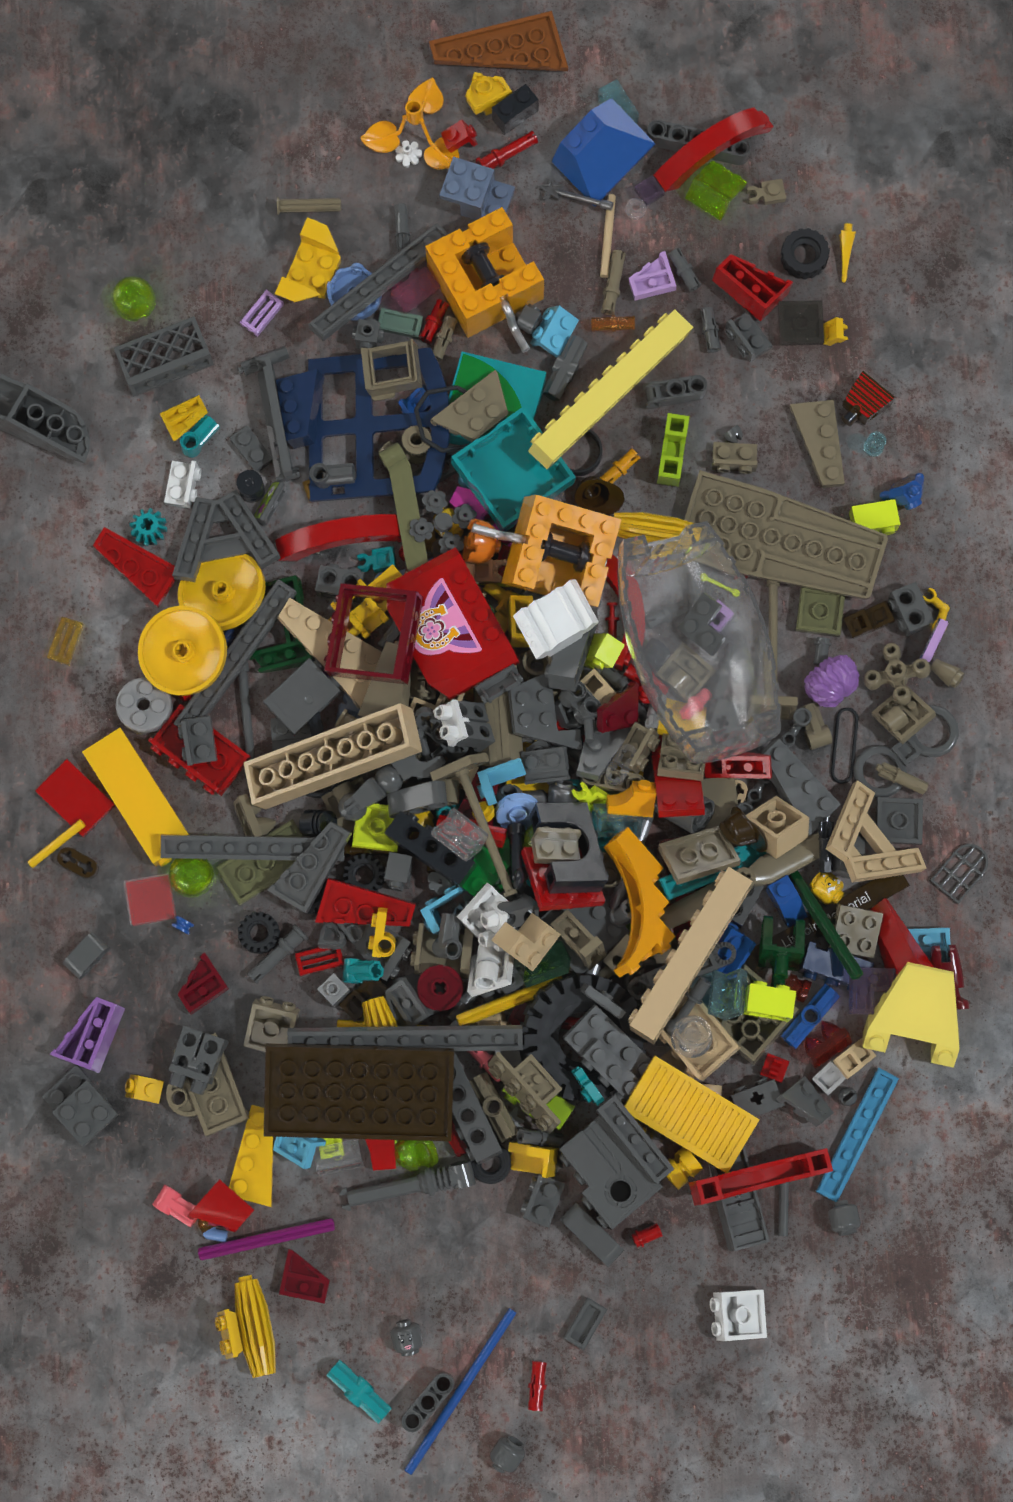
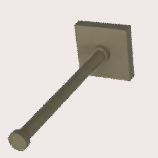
[748,580,798,720]
[430,753,517,898]

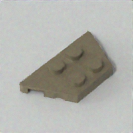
[430,370,508,442]

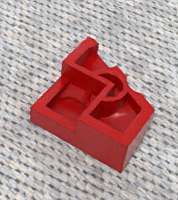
[187,1179,254,1232]

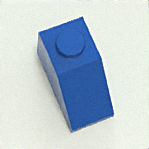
[765,875,808,928]

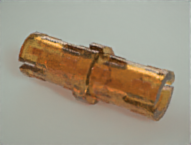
[591,315,635,332]

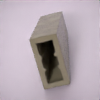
[358,641,412,718]

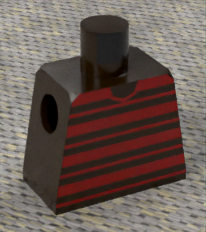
[841,371,895,426]

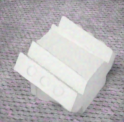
[513,579,599,659]

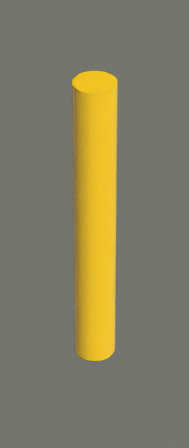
[27,819,86,868]

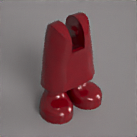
[929,945,970,1010]

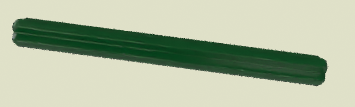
[788,870,863,980]

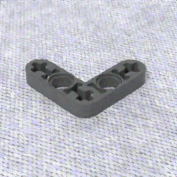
[415,707,468,782]

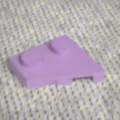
[629,251,676,301]

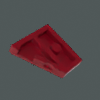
[178,952,229,1015]

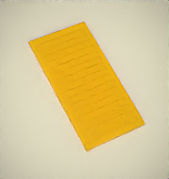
[624,1055,760,1173]

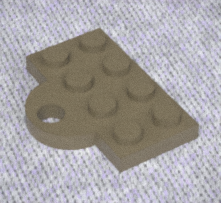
[166,1033,250,1137]

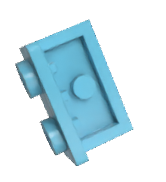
[530,305,579,357]

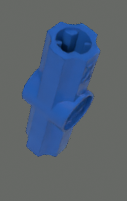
[780,984,840,1049]

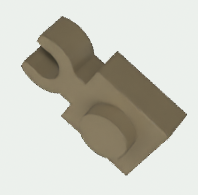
[746,179,786,205]

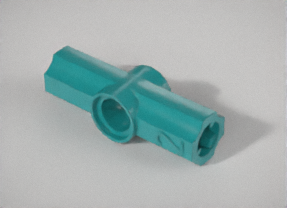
[326,1360,392,1424]

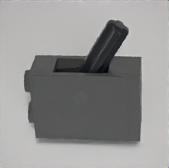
[263,658,340,736]

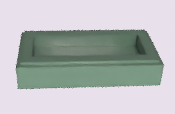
[378,308,423,339]

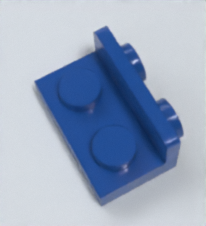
[715,925,756,981]

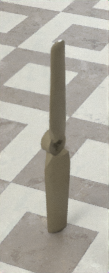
[660,832,819,929]

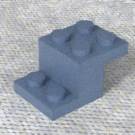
[439,157,515,220]

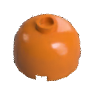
[462,518,501,564]

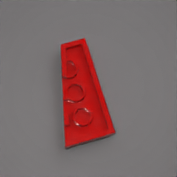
[93,527,176,608]

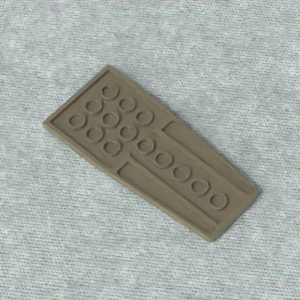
[674,470,888,600]

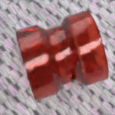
[785,973,812,1003]

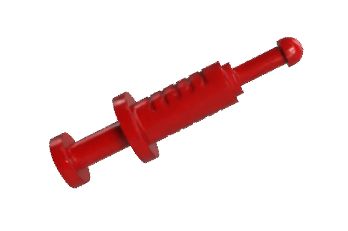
[605,602,619,639]

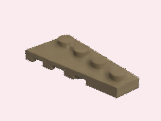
[789,400,845,488]

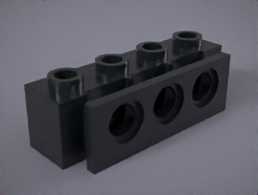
[385,811,477,888]

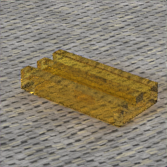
[47,617,84,666]

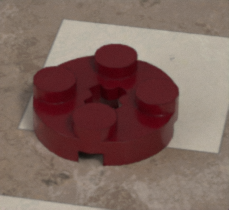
[417,964,463,1011]

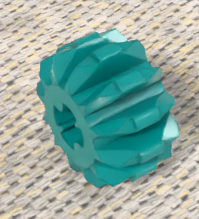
[130,508,168,546]

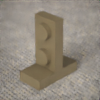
[550,909,607,971]

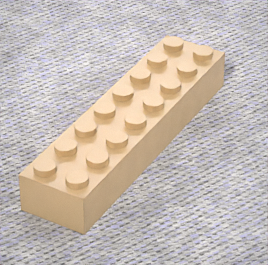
[244,703,422,809]
[628,867,753,1045]

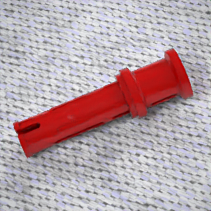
[475,131,538,169]

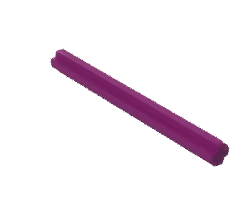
[198,1218,335,1260]

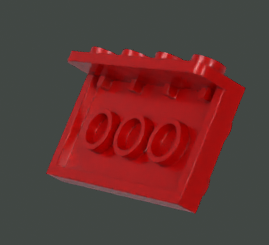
[148,704,251,796]

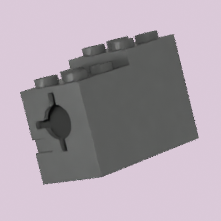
[558,1116,663,1230]

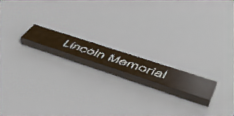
[745,875,910,973]

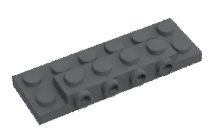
[562,1004,662,1135]

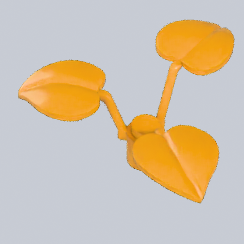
[360,77,459,169]

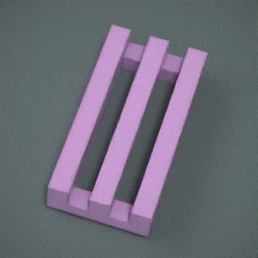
[240,289,284,337]

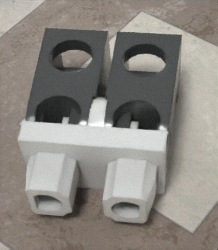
[433,699,495,752]
[478,894,539,952]

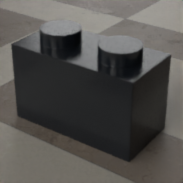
[492,84,539,135]

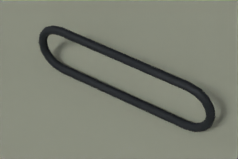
[831,707,859,784]

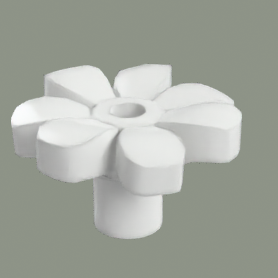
[395,140,422,168]

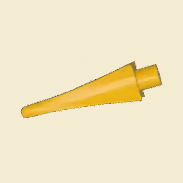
[839,223,856,283]

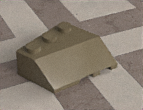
[721,965,799,1066]

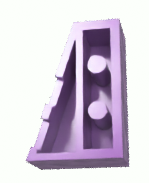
[50,997,125,1073]

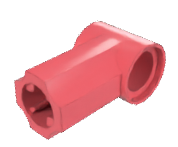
[152,1185,197,1227]

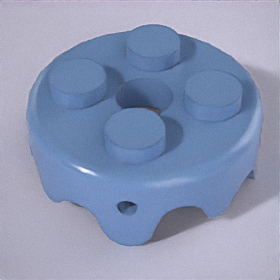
[327,263,382,321]

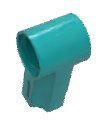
[180,415,220,458]
[342,958,384,984]

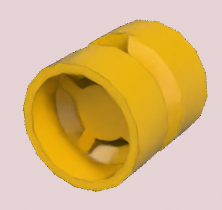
[666,1147,703,1190]

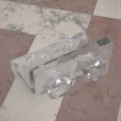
[431,808,488,862]

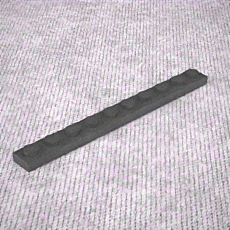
[287,1025,523,1051]

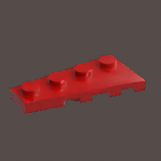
[315,878,416,926]

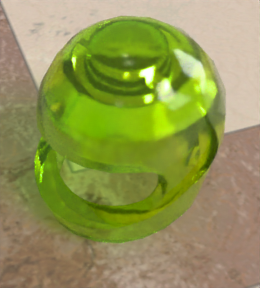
[395,1140,438,1171]

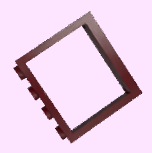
[324,583,424,685]

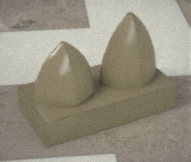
[233,794,276,836]

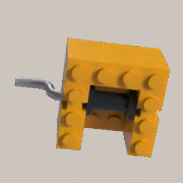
[425,207,544,353]
[471,495,622,607]

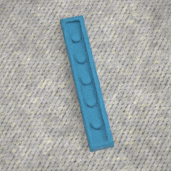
[815,1067,899,1202]

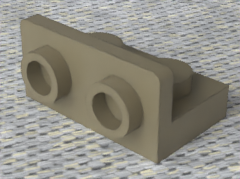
[712,442,758,474]
[531,826,581,864]

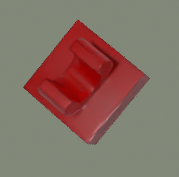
[759,1053,790,1083]

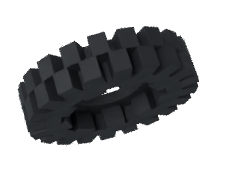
[520,973,648,1102]

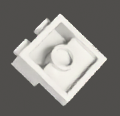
[710,1290,767,1341]

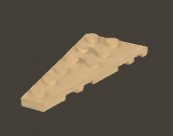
[277,598,382,709]

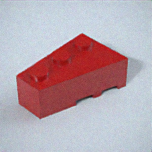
[712,254,793,322]

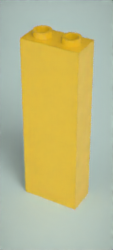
[82,728,189,867]

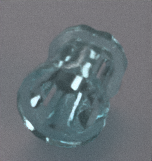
[864,431,887,457]

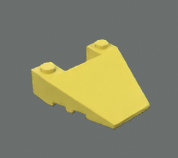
[863,962,960,1068]

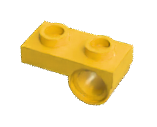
[368,907,396,958]

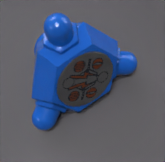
[880,473,924,510]

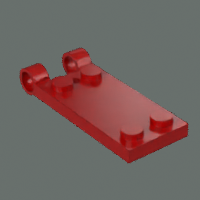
[651,735,705,818]

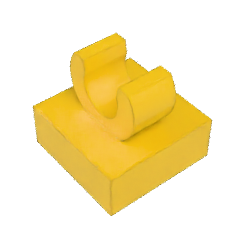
[823,317,848,346]

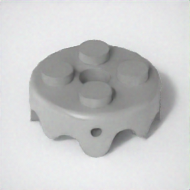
[116,677,174,735]

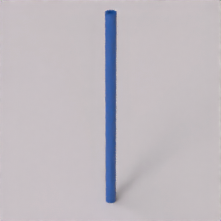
[404,1308,517,1475]

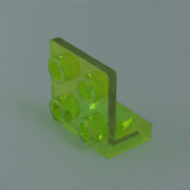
[685,160,747,221]

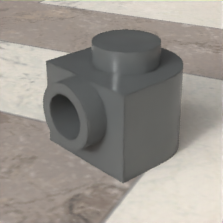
[515,304,542,335]

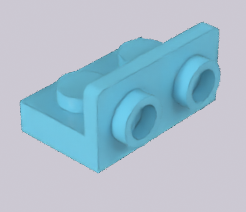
[273,1137,326,1169]

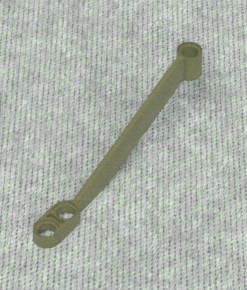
[378,442,428,571]

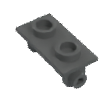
[474,664,524,704]

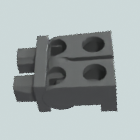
[169,1026,229,1095]

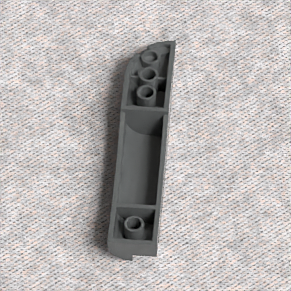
[0,374,90,464]

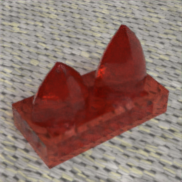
[805,1021,852,1069]

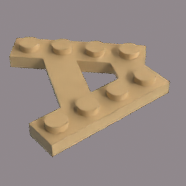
[826,780,926,883]

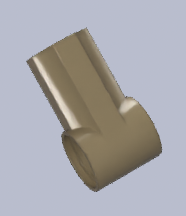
[798,703,833,750]

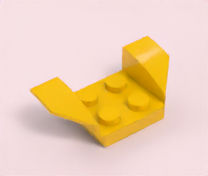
[275,217,341,303]

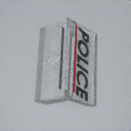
[314,1139,365,1176]

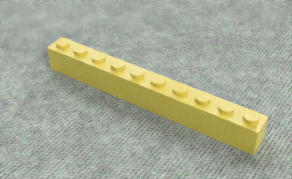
[528,309,694,470]

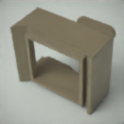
[361,339,422,401]

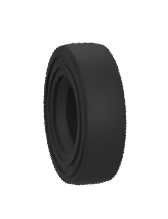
[471,1144,511,1184]

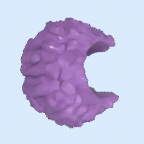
[804,655,859,707]

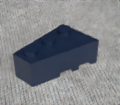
[276,369,325,449]
[798,941,874,994]

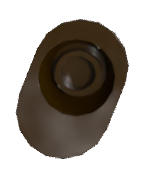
[574,476,625,515]
[719,806,767,852]

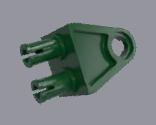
[758,915,805,987]

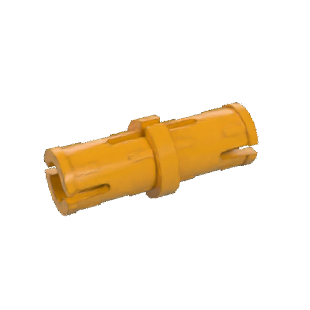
[599,448,641,484]

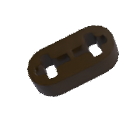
[57,847,99,879]

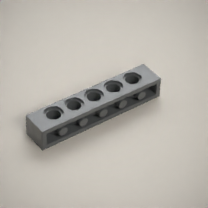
[440,1025,503,1165]

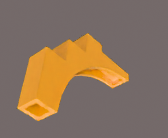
[603,827,675,978]

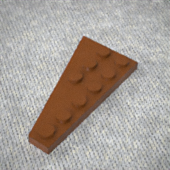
[429,11,568,72]

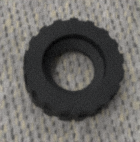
[780,228,830,279]

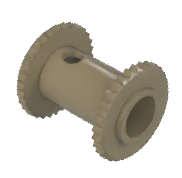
[401,425,432,464]

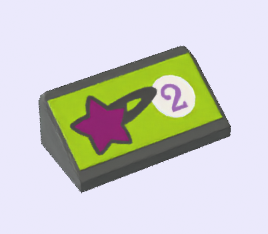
[253,481,287,526]

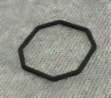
[414,385,469,453]

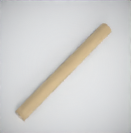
[600,194,616,278]

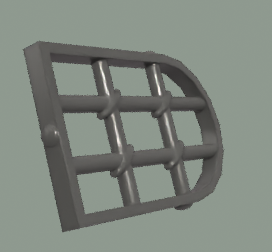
[930,844,988,904]

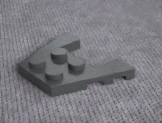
[508,674,582,751]

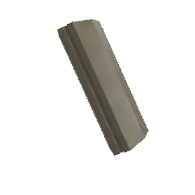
[473,647,523,767]

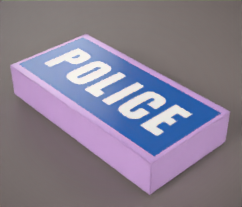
[920,618,948,662]

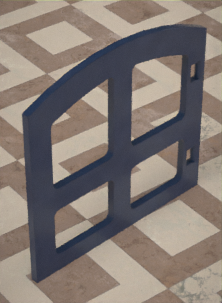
[308,347,450,502]

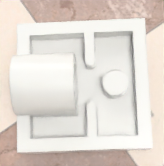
[457,883,509,938]

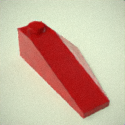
[870,898,934,984]

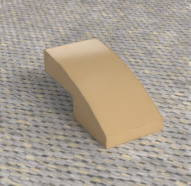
[833,1038,876,1079]

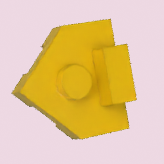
[465,72,513,116]

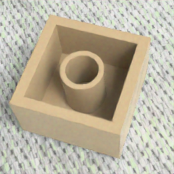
[746,796,809,859]

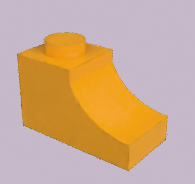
[606,780,656,818]

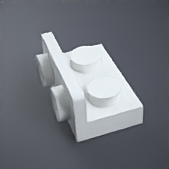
[164,460,201,509]

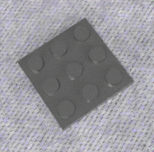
[540,903,630,974]

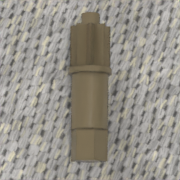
[875,762,928,795]

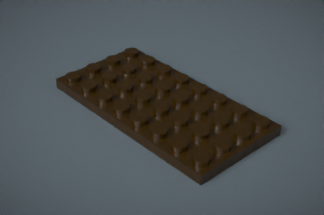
[264,1043,454,1141]

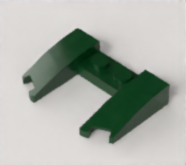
[249,575,316,673]

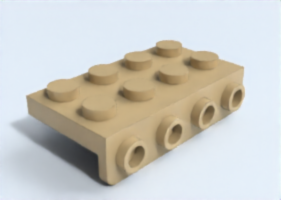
[659,987,741,1081]

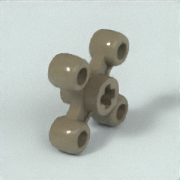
[864,643,931,706]

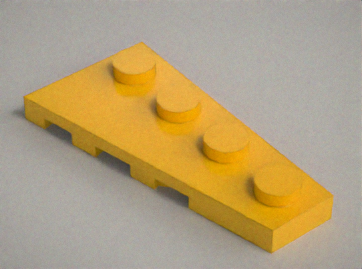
[229,1105,274,1207]

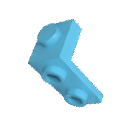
[477,758,526,806]
[420,886,466,934]

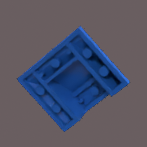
[552,98,656,207]

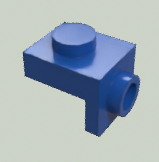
[398,384,431,414]

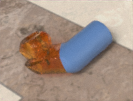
[198,1219,228,1242]

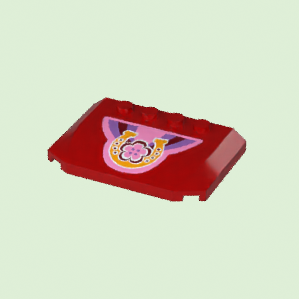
[386,547,519,700]

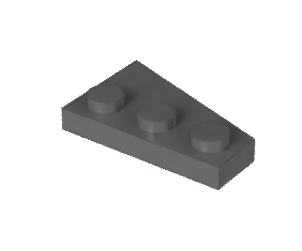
[576,719,631,781]

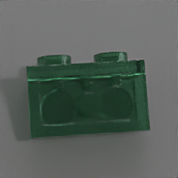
[523,941,571,988]

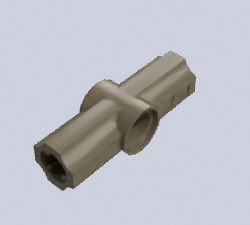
[469,1072,518,1143]

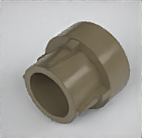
[518,648,552,682]

